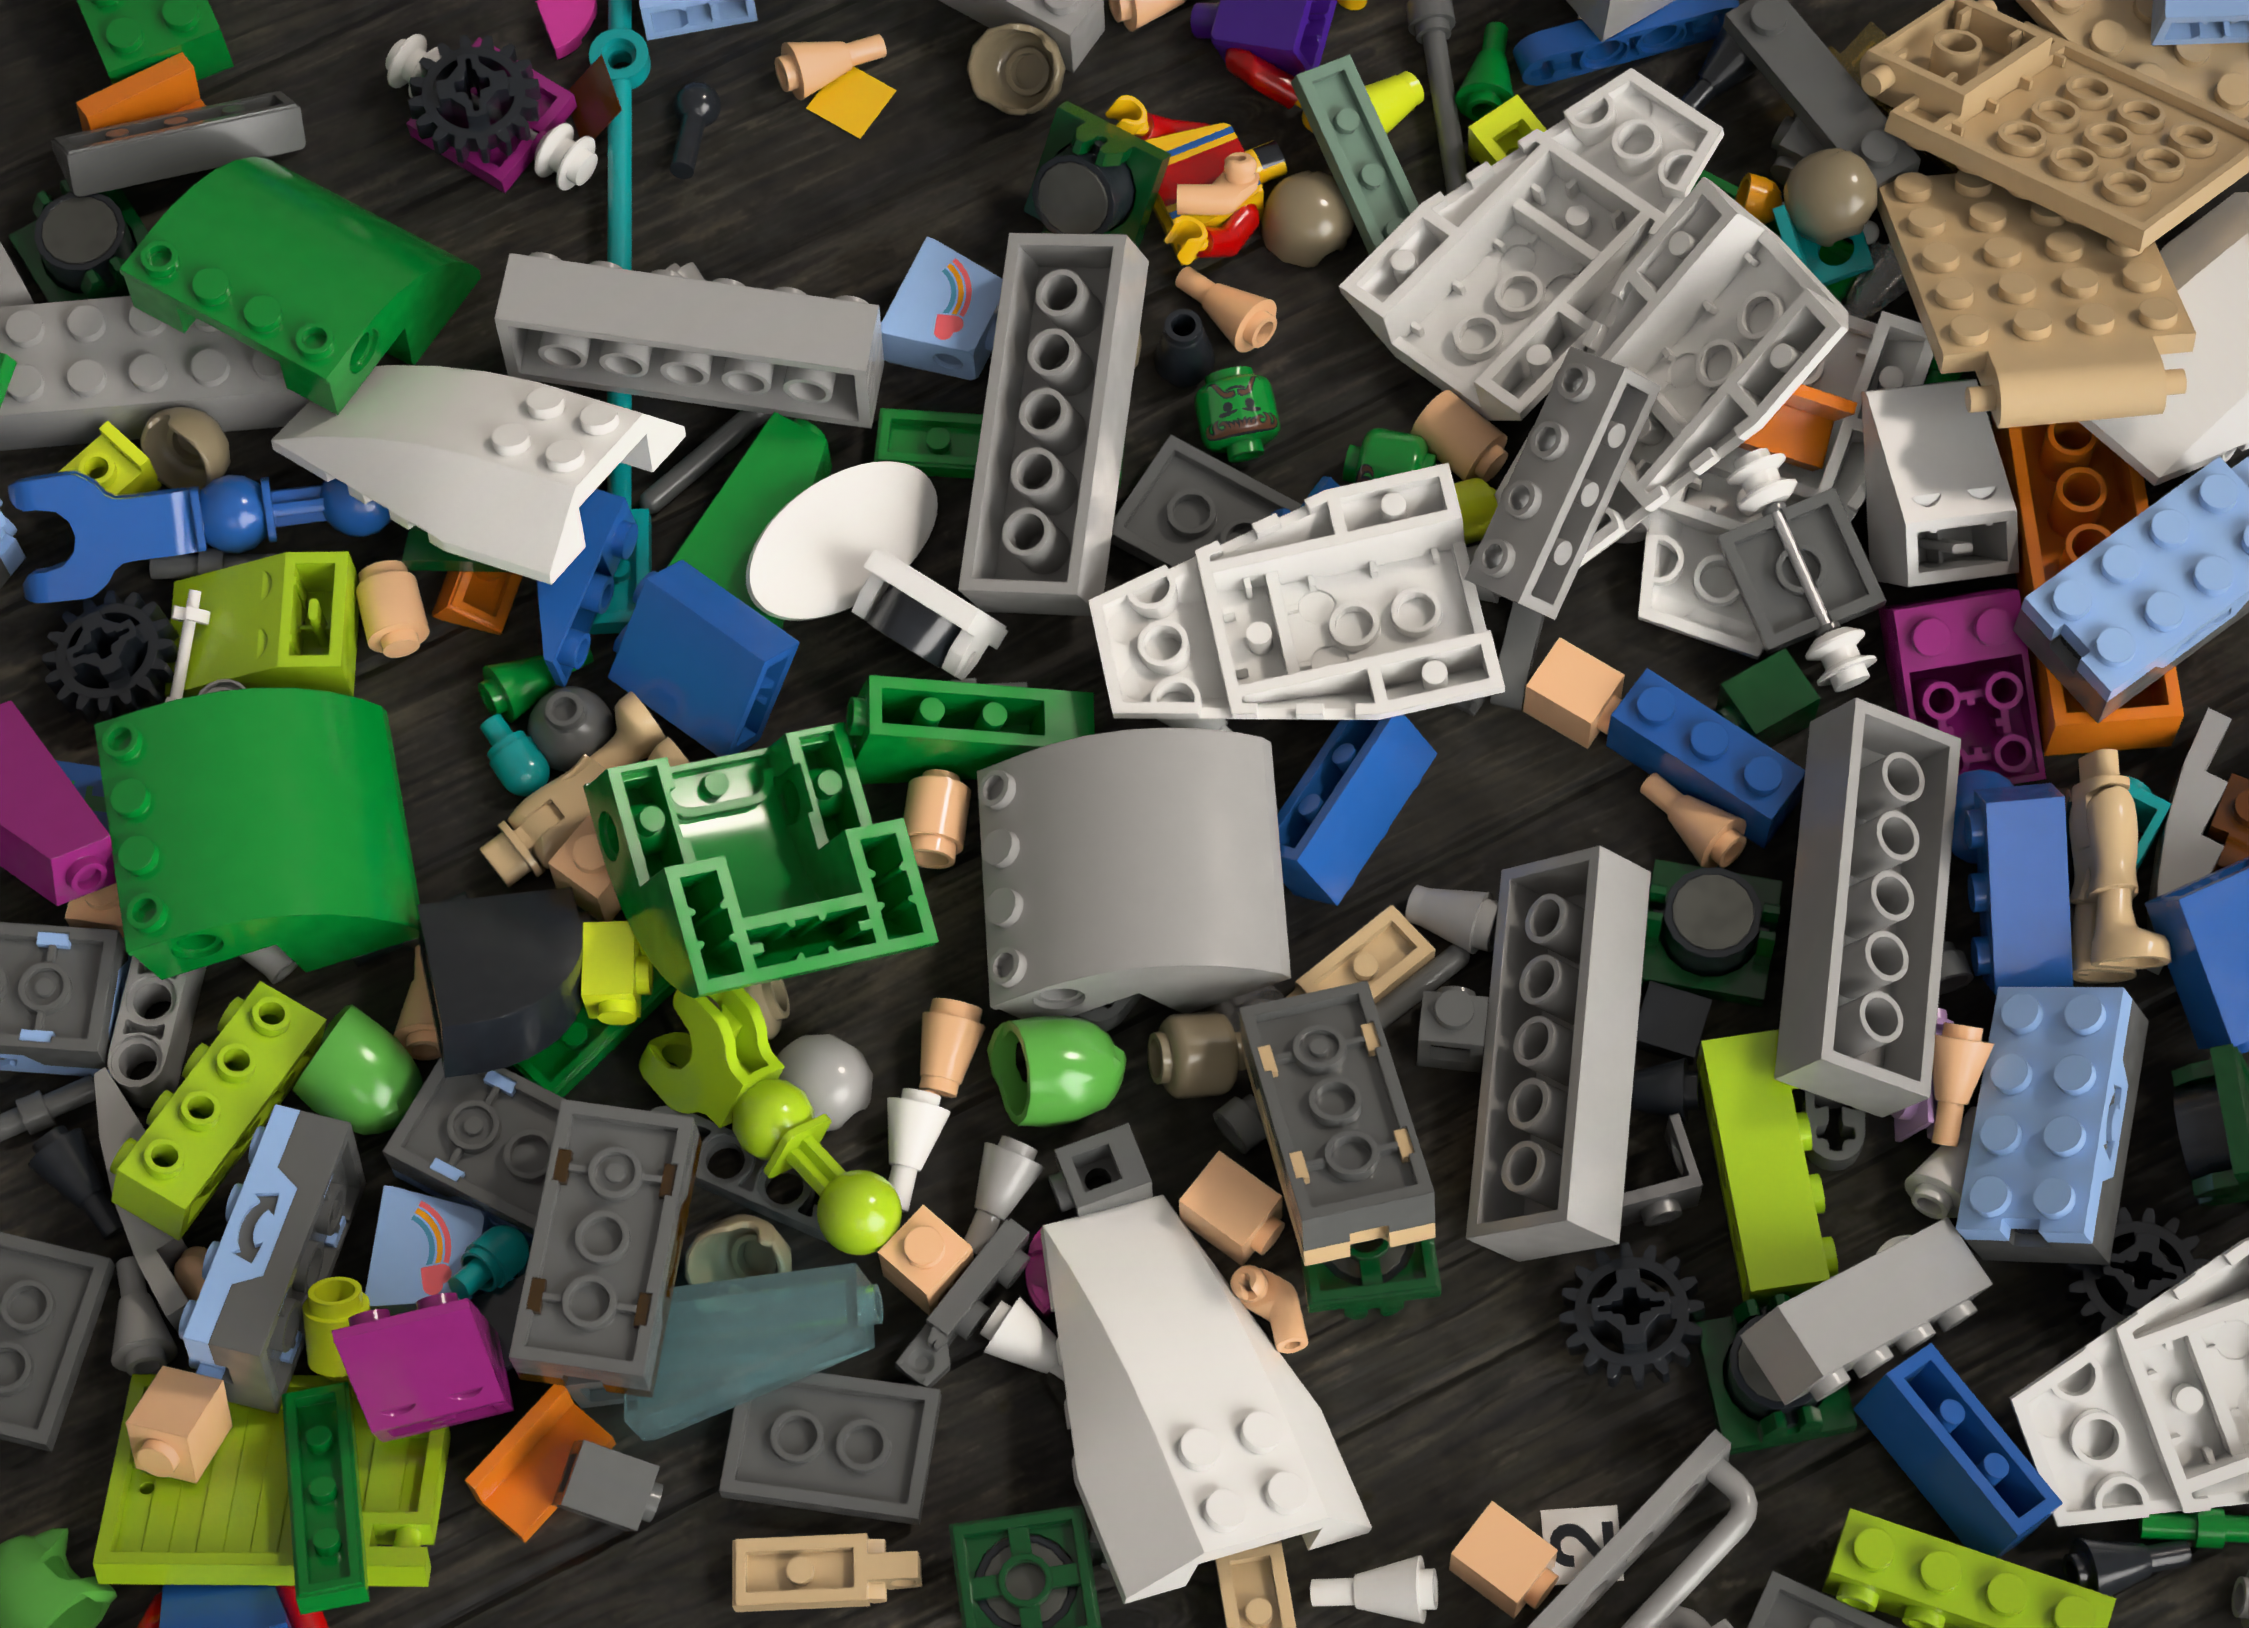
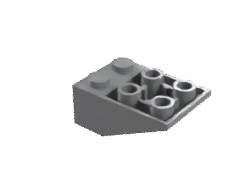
[1861,379,2019,587]

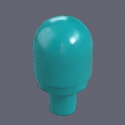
[480,714,550,797]
[448,1225,529,1299]

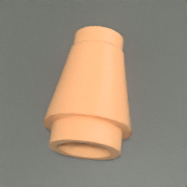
[919,998,986,1098]

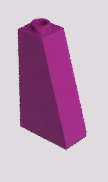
[0,700,116,906]

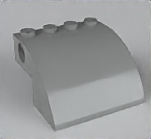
[977,728,1291,1019]

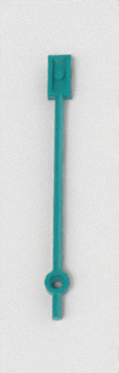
[589,0,652,634]

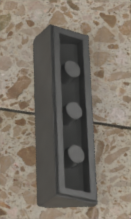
[51,91,306,197]

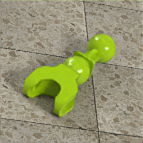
[639,988,902,1255]

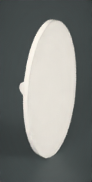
[746,461,938,621]

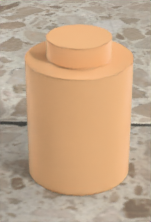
[1411,390,1508,482]

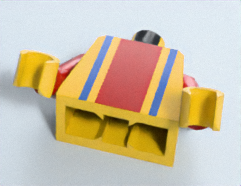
[1105,95,1287,266]

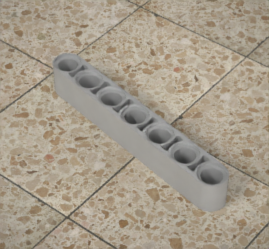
[107,679,246,1109]

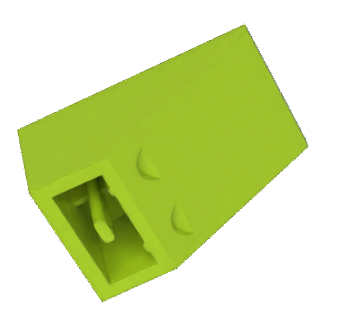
[165,551,359,698]

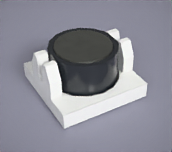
[851,547,1008,680]

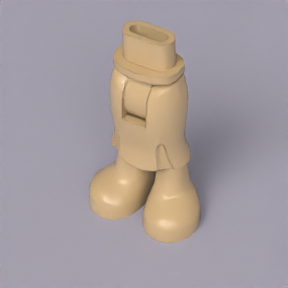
[479,691,690,888]
[2069,749,2172,983]

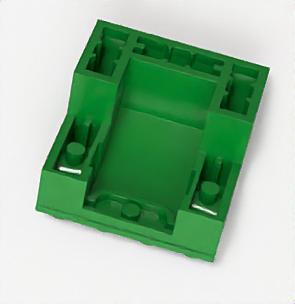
[119,157,481,415]
[94,688,420,980]
[583,722,939,999]

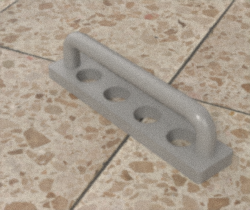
[1527,1429,1758,1628]

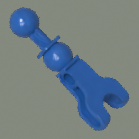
[7,470,392,603]

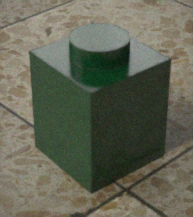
[1715,648,1820,748]

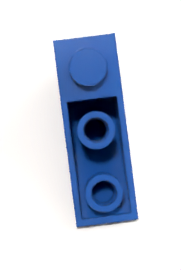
[537,489,638,687]

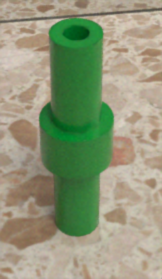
[2138,1507,2249,1549]

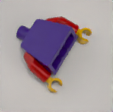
[1191,0,1368,133]

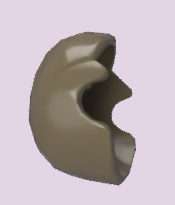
[967,23,1066,116]
[1784,148,1877,247]
[1259,170,1355,267]
[140,407,231,491]
[685,1214,792,1316]

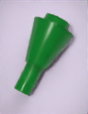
[1455,22,1514,122]
[478,648,593,723]

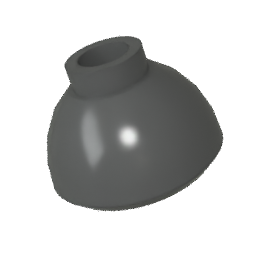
[527,686,615,772]

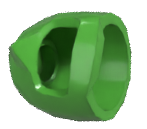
[292,1005,423,1135]
[987,1016,1126,1127]
[0,1528,117,1628]

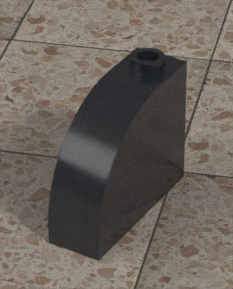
[417,887,591,1078]

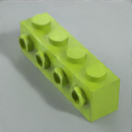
[110,981,327,1241]
[1696,1030,1838,1307]
[1822,1508,2116,1628]

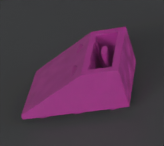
[1878,587,2046,784]
[332,1292,514,1442]

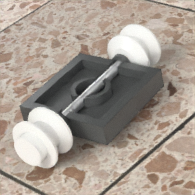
[1717,448,1886,692]

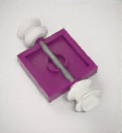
[385,34,598,193]

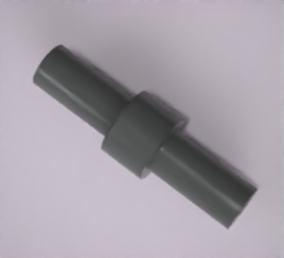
[149,548,276,580]
[0,1074,96,1142]

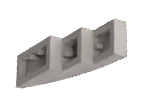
[2147,708,2232,975]
[94,1067,189,1334]

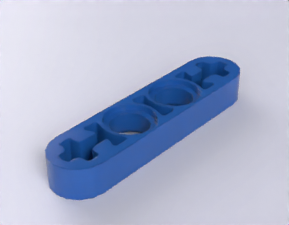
[1513,0,1740,86]

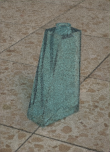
[624,1263,883,1441]

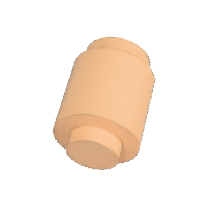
[355,560,430,658]
[903,769,971,869]

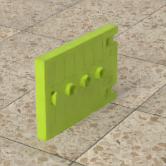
[93,1374,451,1587]

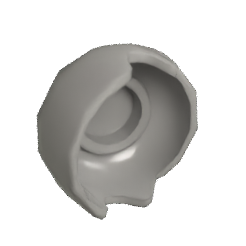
[777,1034,873,1131]

